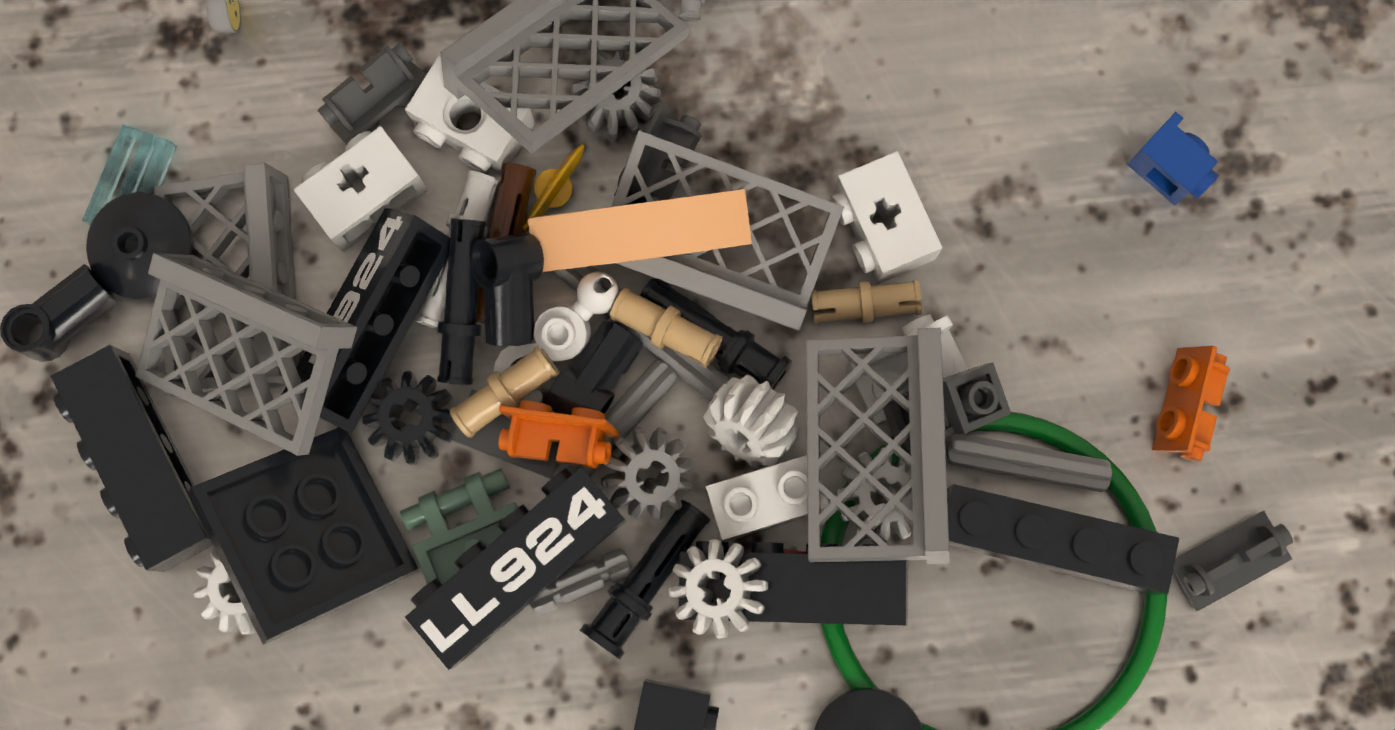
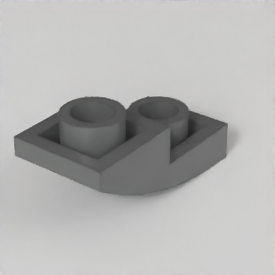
[883,362,1011,454]

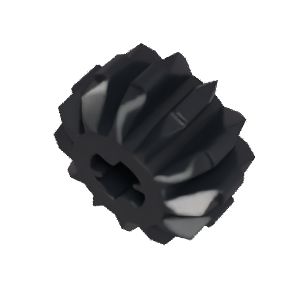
[362,371,454,465]

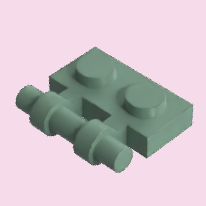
[400,468,518,585]

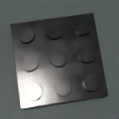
[188,427,419,645]

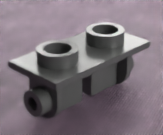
[317,43,427,145]
[614,101,702,205]
[1173,511,1293,611]

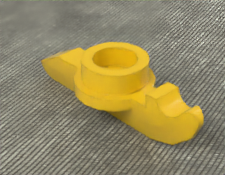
[522,144,585,233]

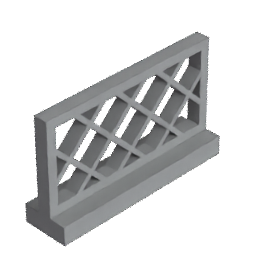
[440,0,689,154]
[611,131,844,330]
[154,162,300,396]
[135,253,357,456]
[806,327,950,564]

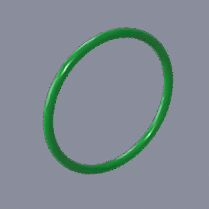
[820,412,1167,730]

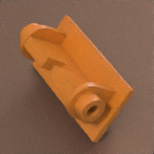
[1152,346,1230,462]
[498,401,620,469]

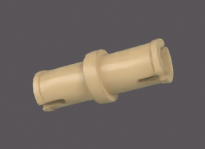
[811,280,922,325]
[610,287,722,368]
[449,346,559,438]

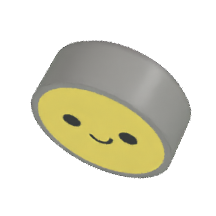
[205,0,241,34]

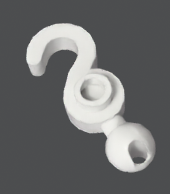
[494,271,619,402]

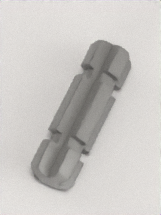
[530,549,632,615]

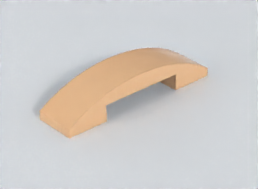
[528,189,752,272]

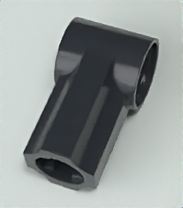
[470,233,544,346]
[0,264,117,362]
[543,319,644,415]

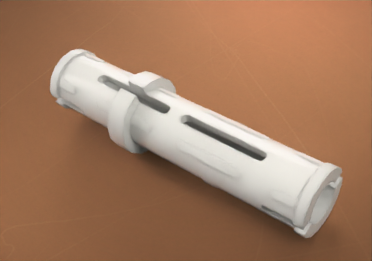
[416,170,500,330]

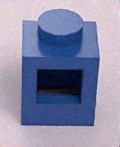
[1127,111,1219,206]

